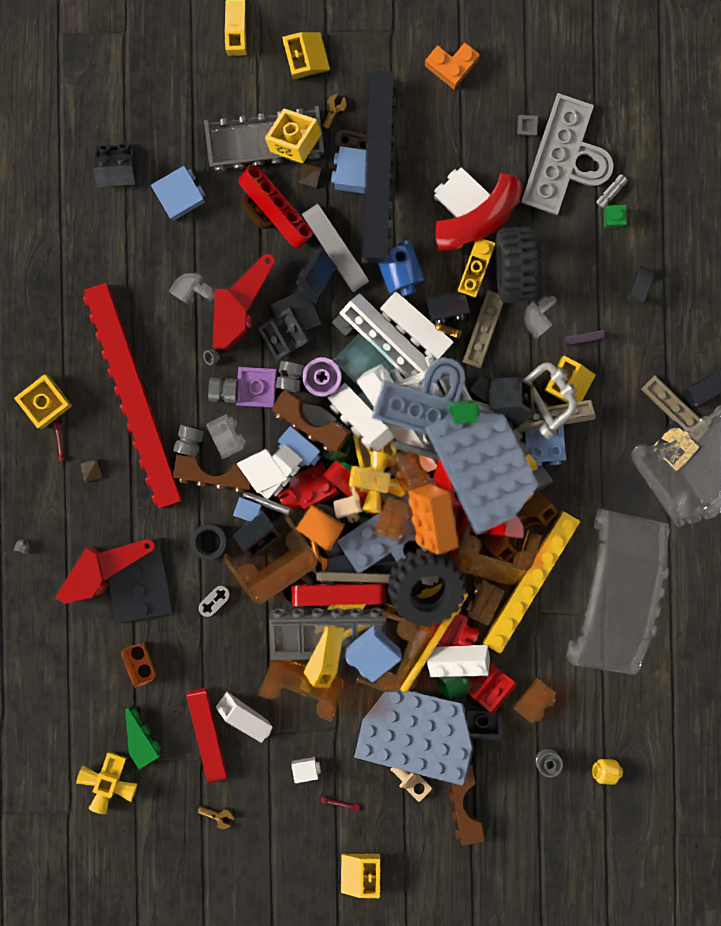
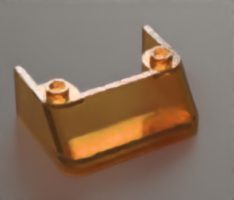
[224,514,317,604]
[451,517,542,585]
[357,603,437,692]

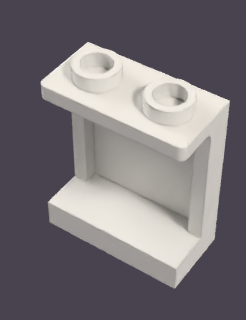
[434,168,490,217]

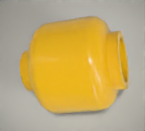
[592,759,623,785]

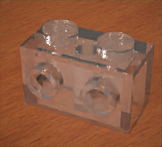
[206,414,246,459]

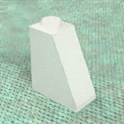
[216,692,272,743]

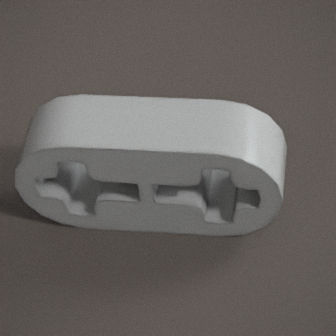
[199,585,230,617]

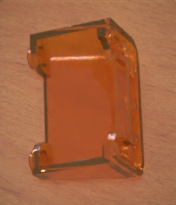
[258,660,343,722]

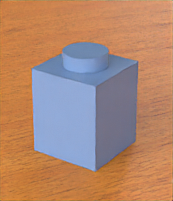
[233,497,264,522]

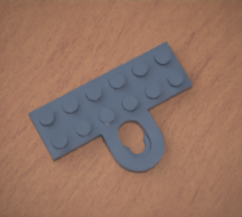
[371,358,494,435]
[337,477,435,574]

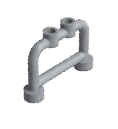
[524,362,577,440]

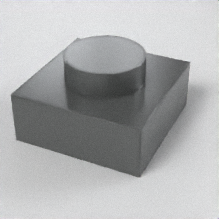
[517,115,538,137]
[332,314,354,336]

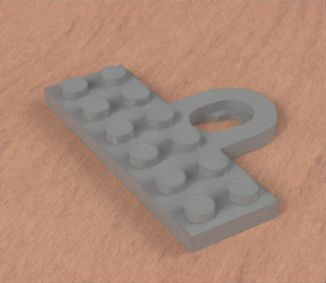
[521,93,613,215]

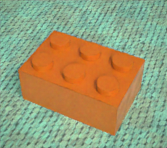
[409,484,458,554]

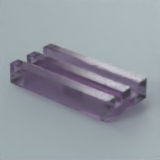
[563,330,605,346]

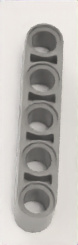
[301,204,369,292]

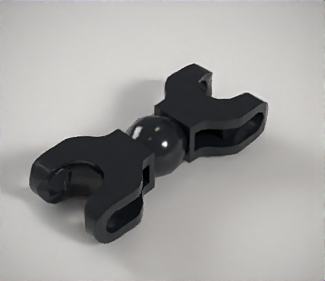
[323,497,364,584]

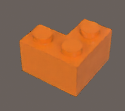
[425,43,480,89]

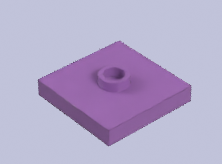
[236,367,277,408]

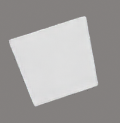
[237,450,287,493]

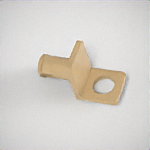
[334,487,362,523]
[391,767,432,802]

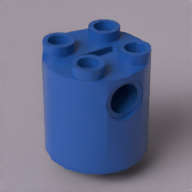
[378,240,425,297]

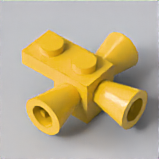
[349,452,406,513]
[76,752,138,815]

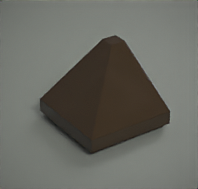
[298,164,322,188]
[80,459,103,482]

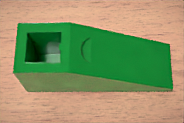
[125,706,161,769]

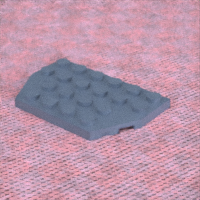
[425,413,539,534]
[354,686,473,785]

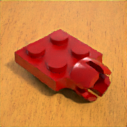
[278,462,339,512]
[417,613,479,647]

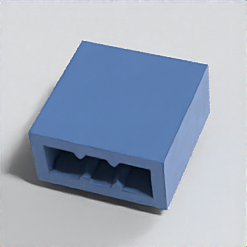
[331,147,366,193]
[151,166,205,221]
[523,425,566,466]
[278,426,321,467]
[346,625,401,683]

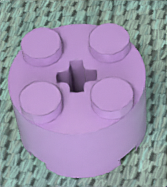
[303,358,342,397]

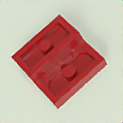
[468,662,517,714]

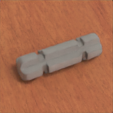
[597,175,628,208]

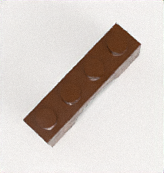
[272,390,352,453]
[173,455,251,493]
[483,491,559,565]
[447,762,484,845]

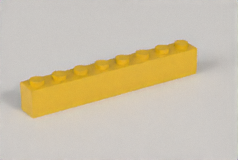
[482,511,580,654]

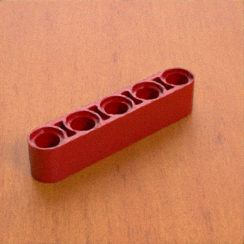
[239,165,312,248]
[323,461,390,517]
[291,583,387,606]
[187,687,228,783]

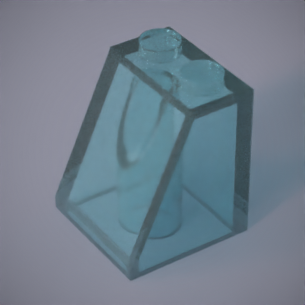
[333,334,400,389]

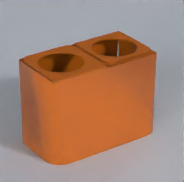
[296,505,345,550]
[121,642,157,688]

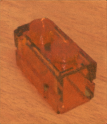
[388,451,430,495]
[373,496,412,541]
[466,580,505,626]
[513,678,557,724]

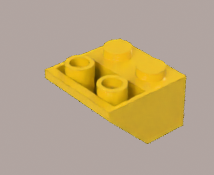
[282,32,330,80]
[544,356,596,404]
[341,854,380,898]

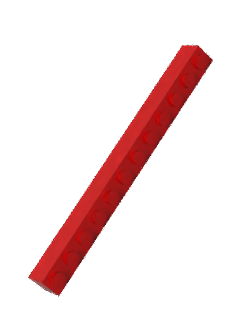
[83,283,183,508]

